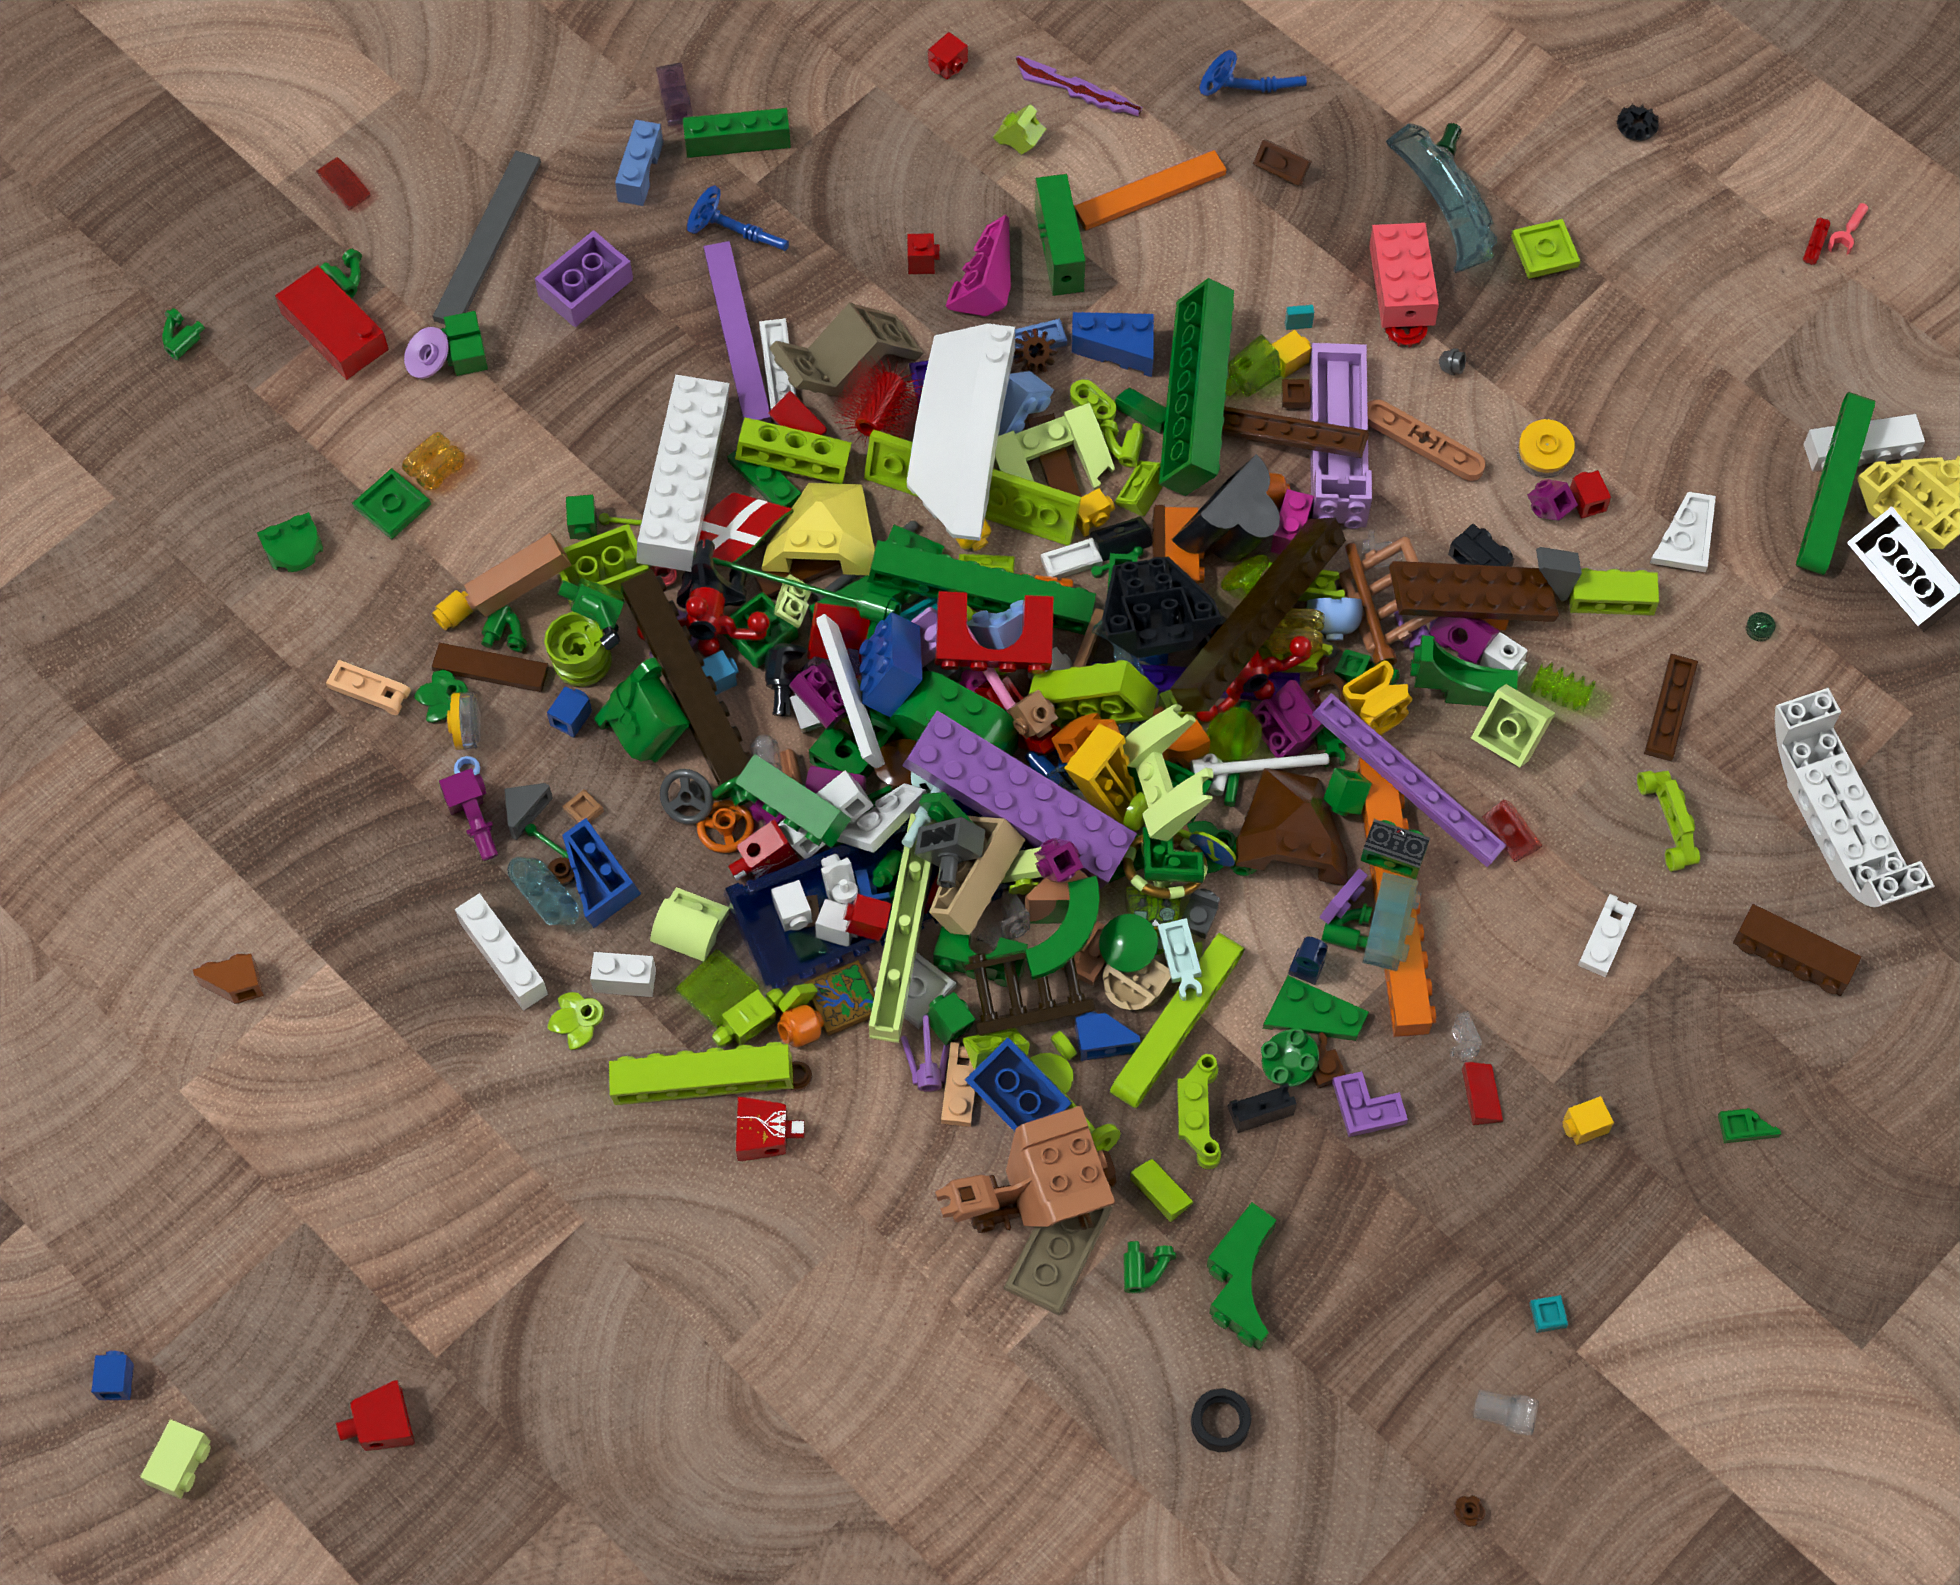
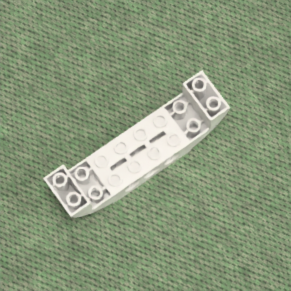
[1775,688,1935,907]

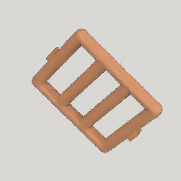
[1338,537,1438,654]

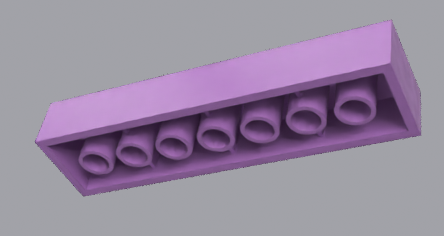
[902,710,1137,888]

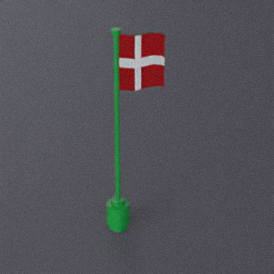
[695,492,901,623]

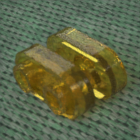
[402,432,465,491]
[1266,608,1325,655]

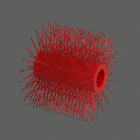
[832,355,923,448]

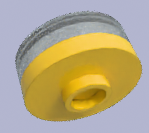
[1517,419,1575,478]
[447,692,482,750]

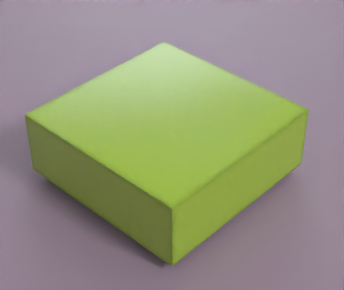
[778,983,818,1013]

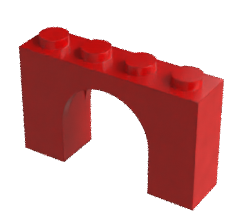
[935,591,1054,674]

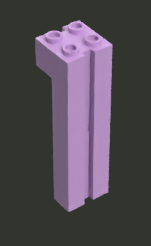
[1310,343,1372,529]

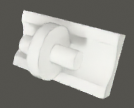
[821,854,858,905]

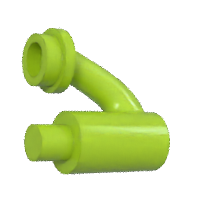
[1099,420,1145,468]

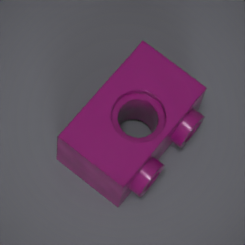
[1429,617,1500,664]

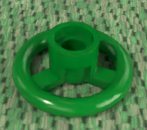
[712,775,750,807]

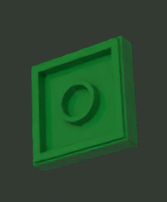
[352,468,431,540]

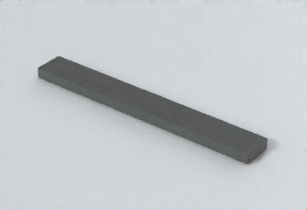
[433,151,541,324]

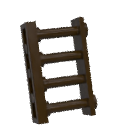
[962,950,1095,1035]

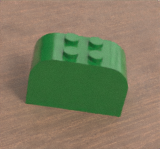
[890,671,1019,756]

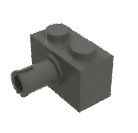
[915,817,985,888]

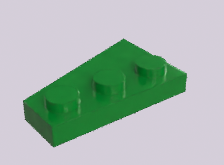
[1262,975,1369,1041]

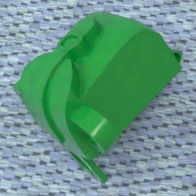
[594,657,690,763]

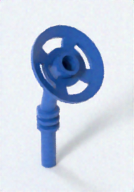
[1200,50,1307,96]
[687,186,789,251]

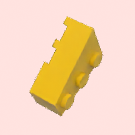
[1064,723,1136,825]

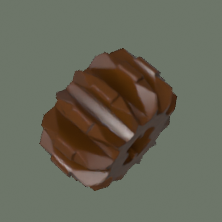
[1013,328,1058,375]

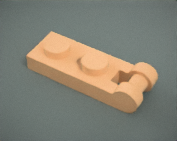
[326,660,411,715]
[941,1042,975,1127]

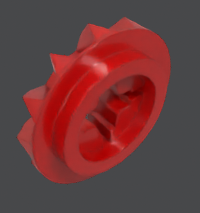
[1384,326,1428,348]

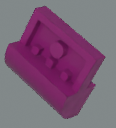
[789,662,848,730]
[1247,680,1325,758]

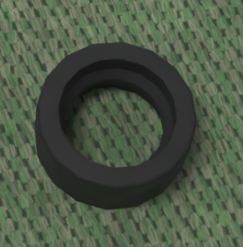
[1191,1388,1252,1452]

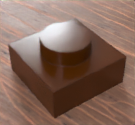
[1281,379,1310,408]

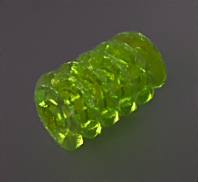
[1530,662,1596,712]

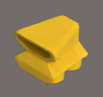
[1343,661,1412,736]

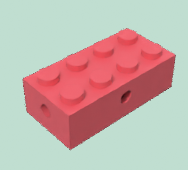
[1369,223,1439,328]

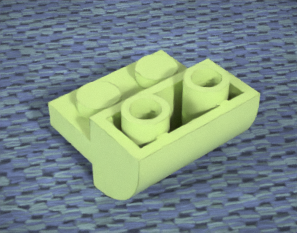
[650,887,730,962]

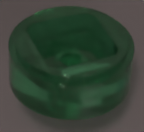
[1745,612,1776,641]

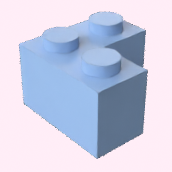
[998,371,1054,436]
[967,600,1023,650]

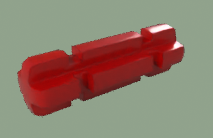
[1803,217,1831,265]

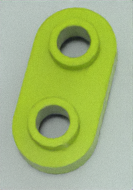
[1070,379,1116,425]

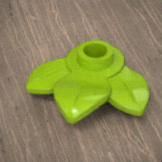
[547,992,604,1050]

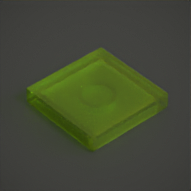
[675,949,760,1029]

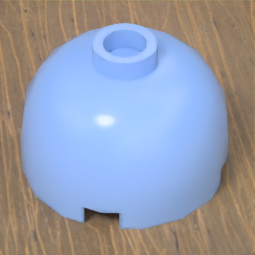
[1306,598,1363,641]

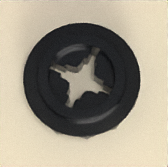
[1617,104,1659,141]

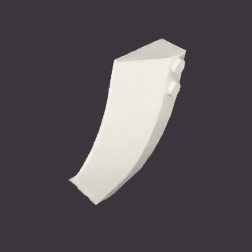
[907,324,1015,541]

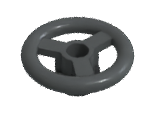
[660,769,714,824]

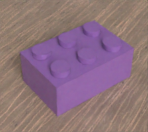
[535,230,633,327]

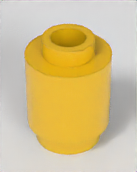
[431,590,474,631]

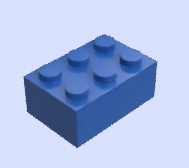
[859,612,922,718]
[965,1038,1072,1132]

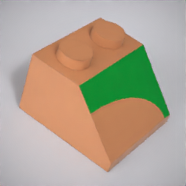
[1025,870,1088,924]

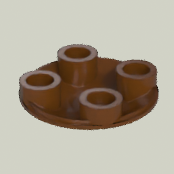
[874,739,917,790]

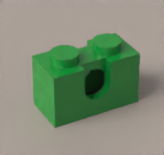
[809,728,874,780]

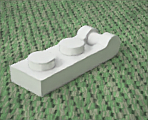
[1578,894,1637,977]

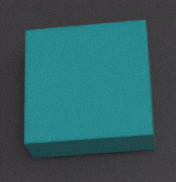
[1284,305,1315,330]
[1529,1295,1568,1333]

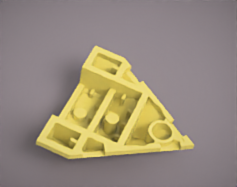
[1857,456,1960,549]

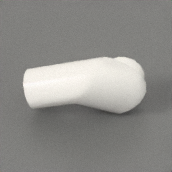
[1203,753,1229,796]

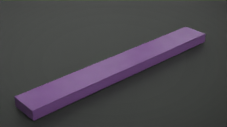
[704,241,772,423]
[1312,693,1506,867]

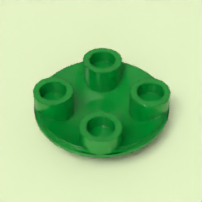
[1099,914,1158,973]
[1261,1028,1319,1087]

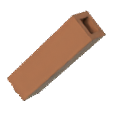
[464,533,571,617]

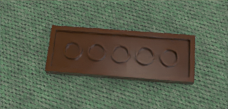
[1389,561,1559,622]

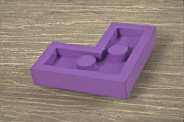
[1332,1071,1408,1137]

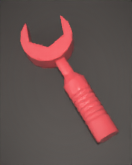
[1828,203,1868,255]

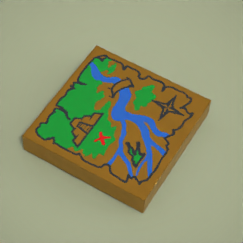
[804,960,875,1036]

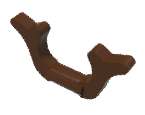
[1300,673,1346,704]

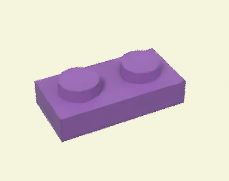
[1320,868,1368,924]

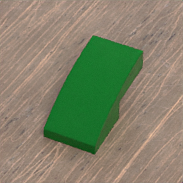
[1334,649,1400,685]

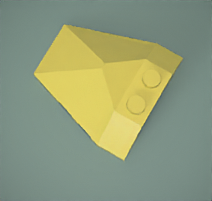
[761,483,875,575]

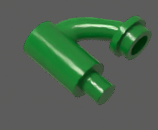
[320,249,362,298]
[162,308,205,360]
[481,605,528,652]
[873,850,902,905]
[1321,903,1373,950]
[1123,1241,1176,1294]

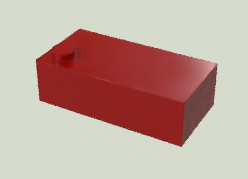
[275,265,389,380]

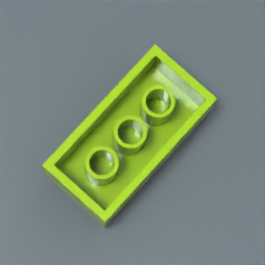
[1029,660,1159,729]

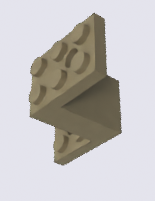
[769,303,923,398]

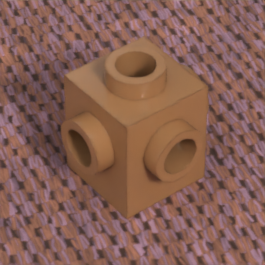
[1007,690,1058,739]

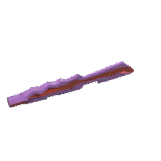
[1016,56,1142,117]

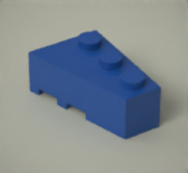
[562,818,641,928]

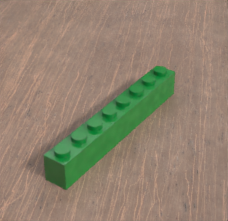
[867,540,1096,635]

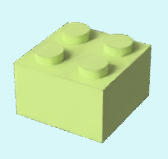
[1471,684,1555,767]

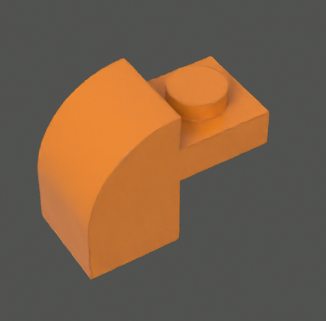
[1152,706,1211,763]
[1052,713,1121,763]

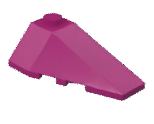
[945,215,1011,316]

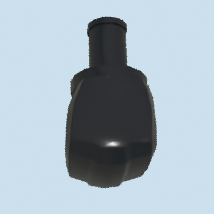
[765,643,807,717]

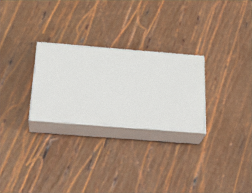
[1041,538,1103,579]

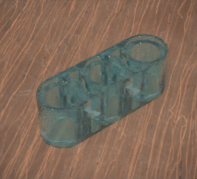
[507,857,580,926]

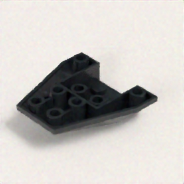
[1102,556,1221,658]

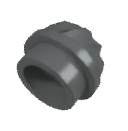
[1439,348,1466,375]

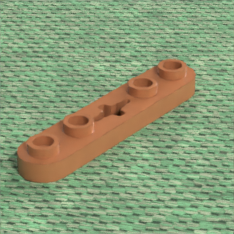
[1367,399,1485,481]

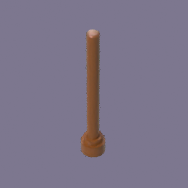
[1345,543,1397,666]

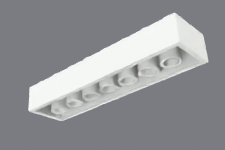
[636,374,729,572]

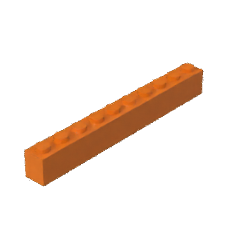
[1356,758,1436,1037]

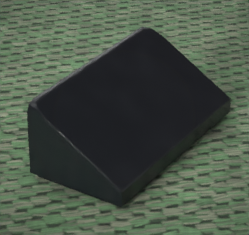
[1089,516,1153,561]

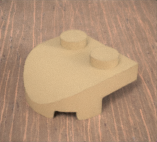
[1103,958,1171,1010]

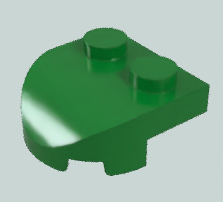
[257,512,323,572]

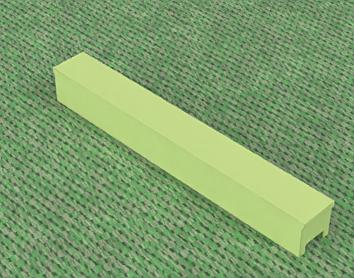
[869,813,937,1043]

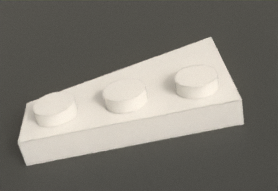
[1650,492,1716,572]
[837,783,927,853]

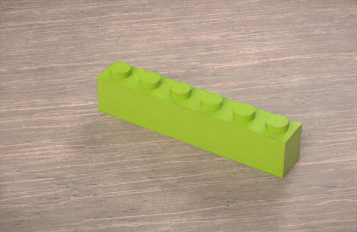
[609,1042,793,1105]

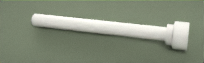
[1191,753,1330,775]

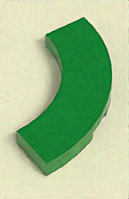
[1025,876,1100,980]

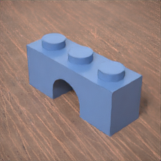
[615,120,663,206]

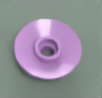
[404,327,449,379]

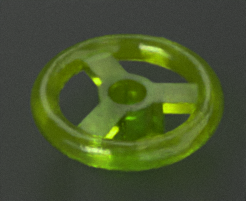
[1221,555,1270,594]

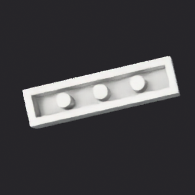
[1804,414,1925,472]
[455,893,548,1011]

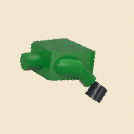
[557,578,625,651]

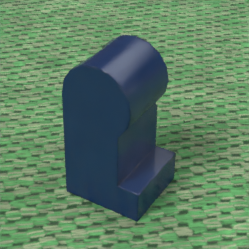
[1288,936,1328,985]

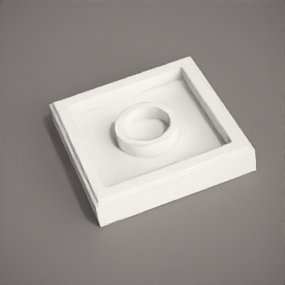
[873,952,957,1029]

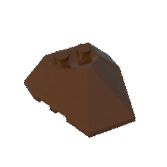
[1236,768,1348,885]

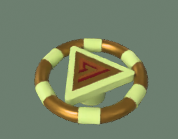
[1122,834,1208,899]

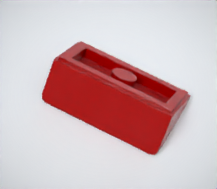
[768,391,827,436]
[1462,1062,1503,1125]

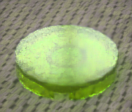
[1207,707,1262,763]

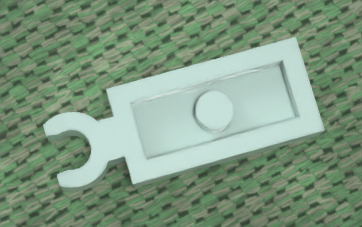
[1158,918,1202,1001]

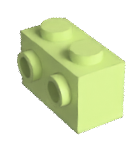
[140,1419,211,1499]

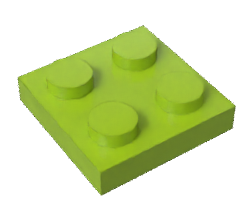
[1511,219,1580,279]

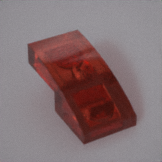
[316,157,371,211]

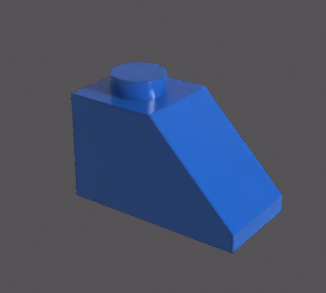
[1075,1011,1141,1061]

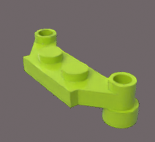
[1637,770,1700,872]
[1177,1054,1221,1169]

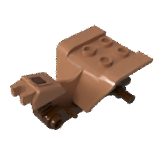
[935,1105,1117,1233]

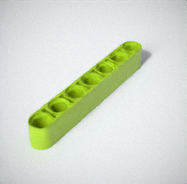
[1110,933,1245,1109]

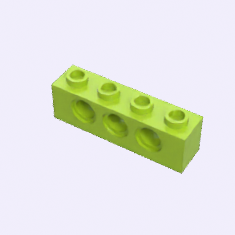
[735,417,852,484]

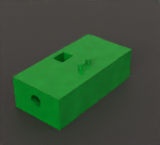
[1035,174,1086,296]

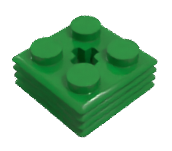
[723,592,798,668]

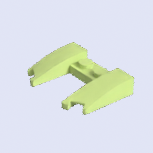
[994,403,1115,490]
[1123,704,1213,841]

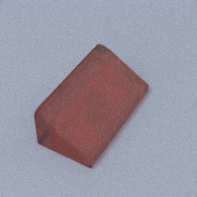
[1482,799,1542,862]

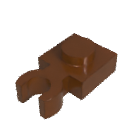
[1312,1032,1346,1089]

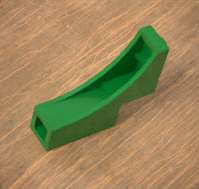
[1410,635,1518,707]
[1206,1202,1277,1350]

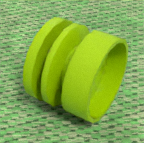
[544,612,612,687]

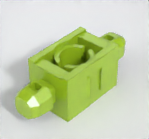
[712,988,785,1048]

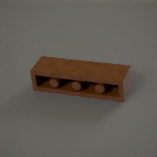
[1733,904,1862,996]

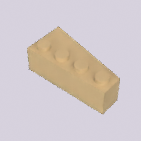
[929,816,1025,935]

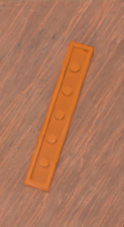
[1074,150,1226,231]

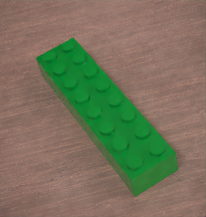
[1159,278,1235,496]

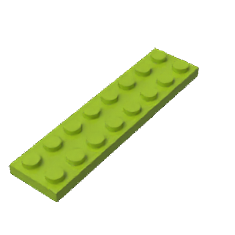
[864,430,1081,546]

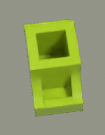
[993,104,1046,155]

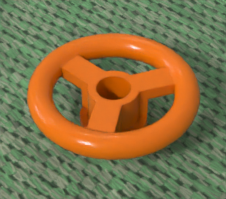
[697,800,754,853]

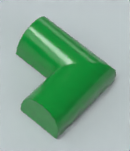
[1142,827,1204,883]

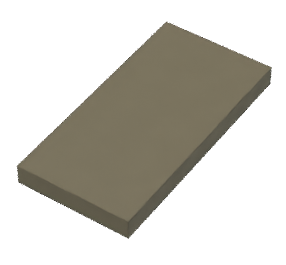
[1004,1206,1113,1316]

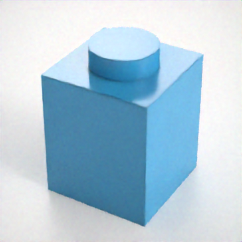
[702,650,739,695]

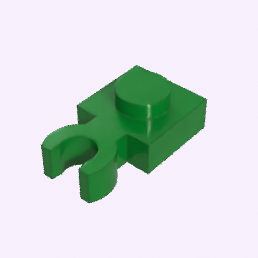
[1315,727,1346,768]

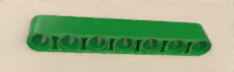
[1796,392,1875,575]

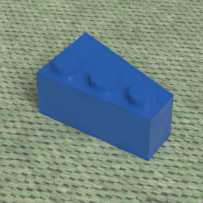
[1071,312,1154,377]

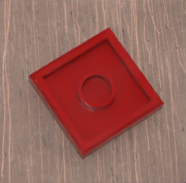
[807,602,870,665]

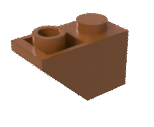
[193,953,264,1004]

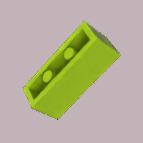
[1569,568,1659,616]

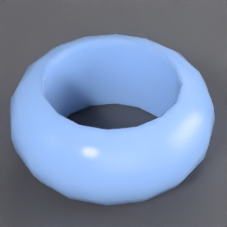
[454,756,481,775]

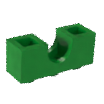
[933,926,1028,987]

